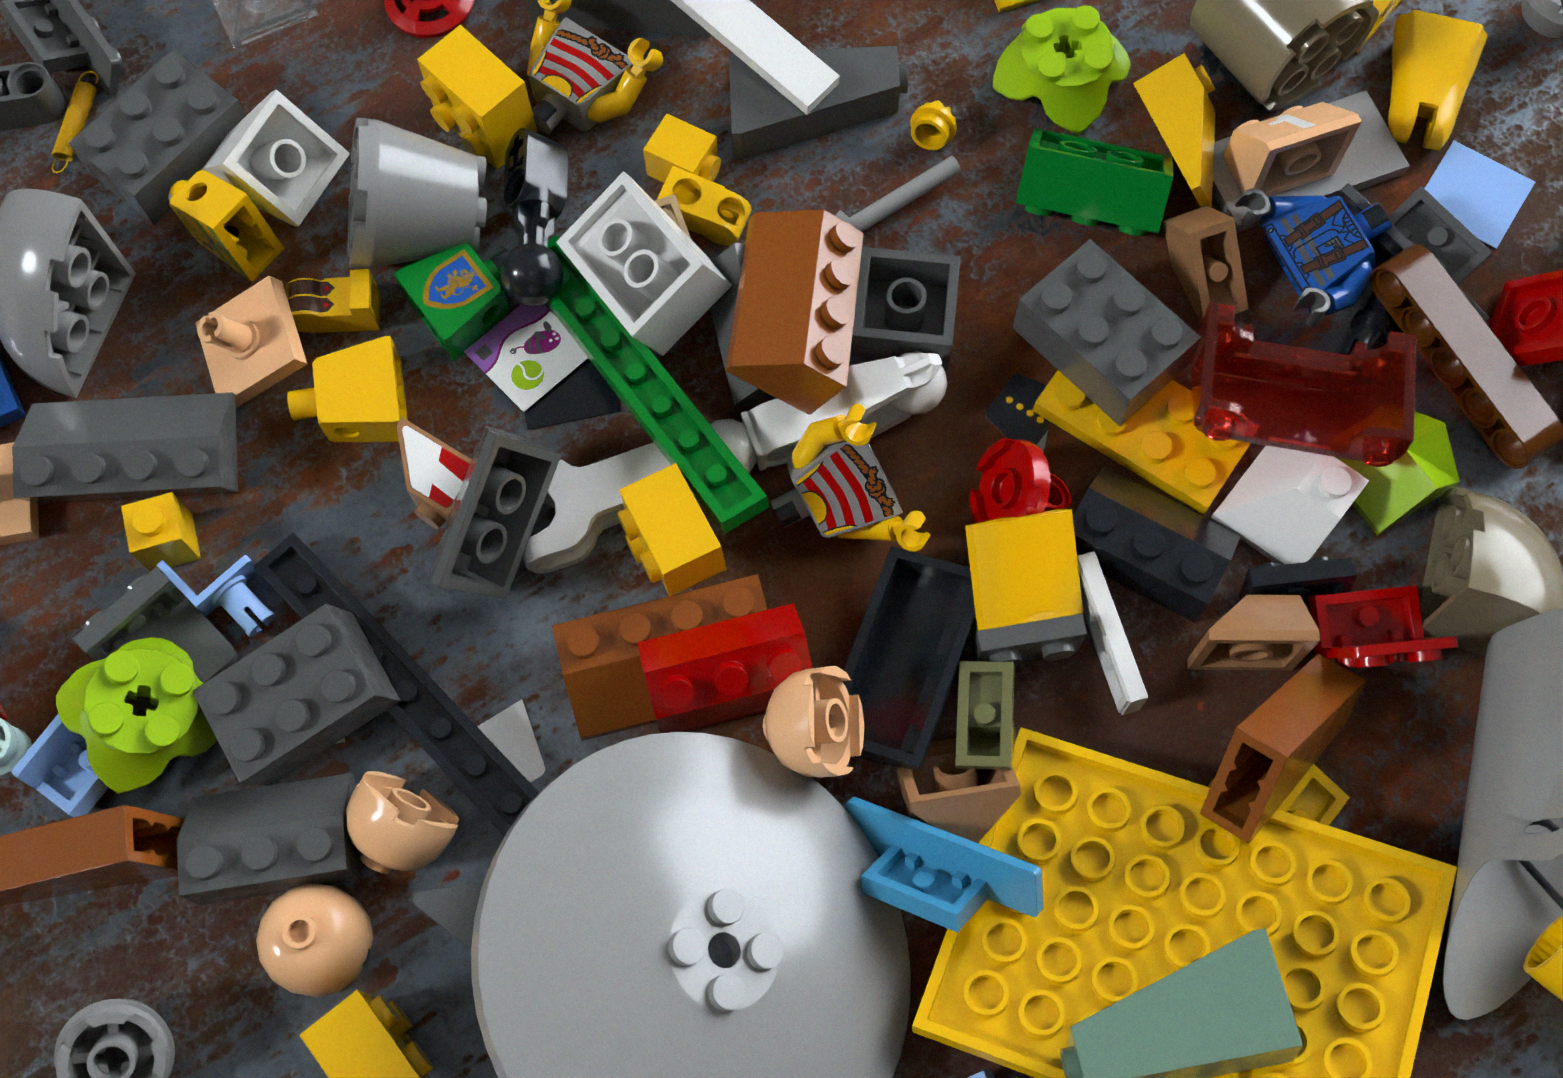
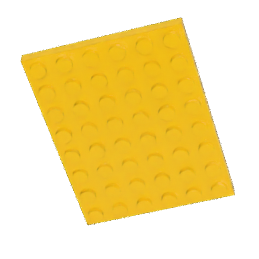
[912,727,1457,1078]

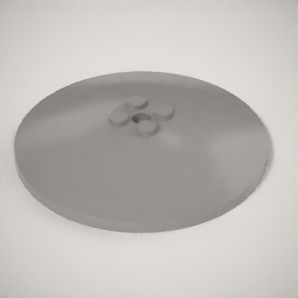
[471,732,911,1078]

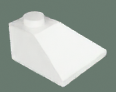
[202,90,350,227]
[1211,441,1369,565]

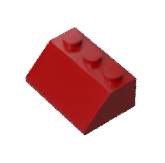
[637,603,812,733]

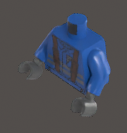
[1235,188,1392,327]

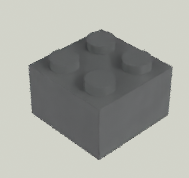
[850,247,961,372]

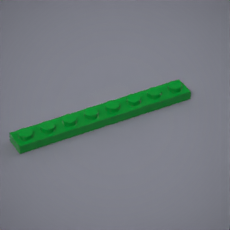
[546,235,769,534]

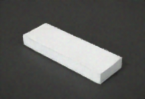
[1077,551,1148,716]

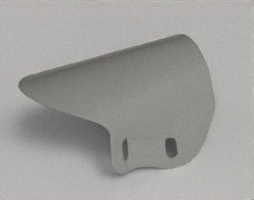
[1443,609,1563,1020]

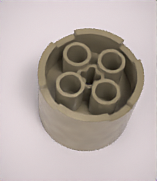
[1190,0,1379,111]

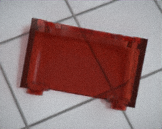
[1191,302,1417,467]

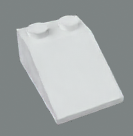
[556,171,732,356]

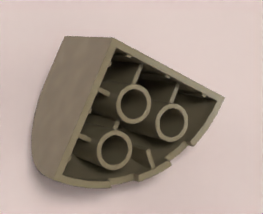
[1420,487,1563,656]

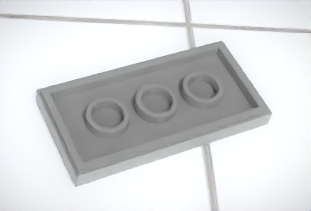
[1212,90,1410,233]

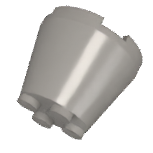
[347,118,487,268]

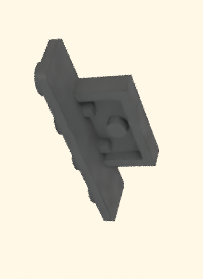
[0,0,123,95]
[1341,183,1492,325]

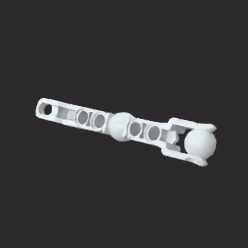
[523,351,948,574]

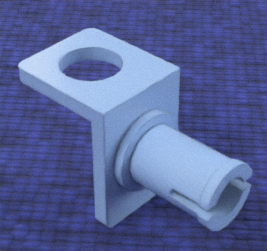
[157,555,275,637]

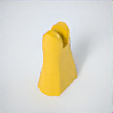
[1388,10,1488,151]

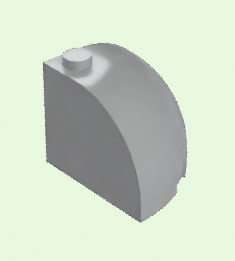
[0,189,136,398]

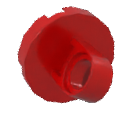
[970,438,1072,524]

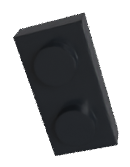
[1239,557,1358,606]

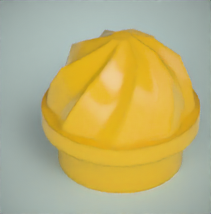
[910,100,957,150]

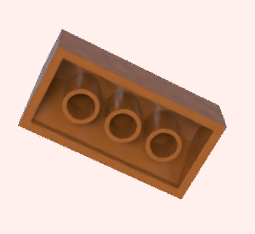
[725,209,863,415]
[552,574,768,741]

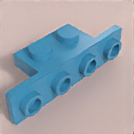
[845,797,1043,933]

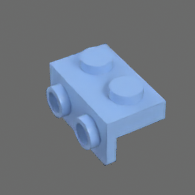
[12,714,109,818]

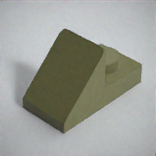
[955,661,1016,770]

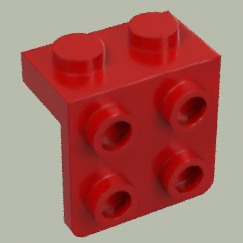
[1308,585,1458,668]

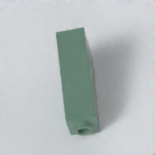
[1060,928,1303,1078]

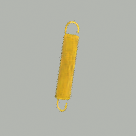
[51,71,99,173]

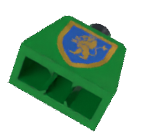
[393,243,510,362]

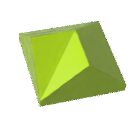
[1323,404,1460,536]

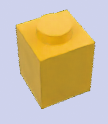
[643,113,721,183]
[121,492,201,572]

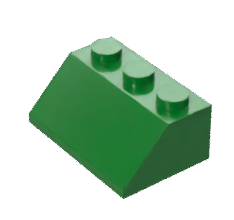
[1016,127,1174,236]

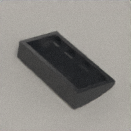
[842,546,976,771]

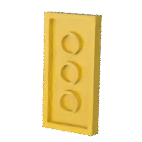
[1032,370,1258,515]

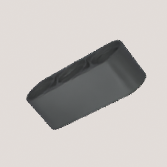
[0,62,67,131]

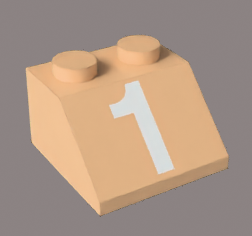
[1223,102,1362,196]

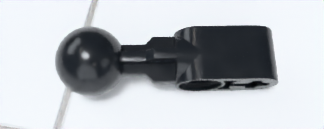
[500,127,568,306]

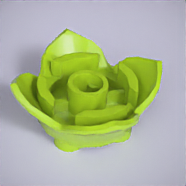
[992,5,1131,135]
[56,637,218,794]

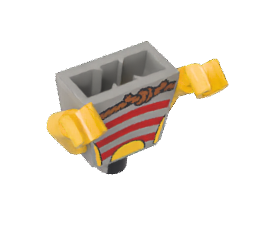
[527,0,663,134]
[771,403,931,552]

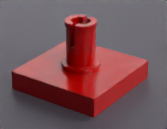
[1488,269,1563,367]

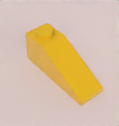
[1133,53,1215,207]

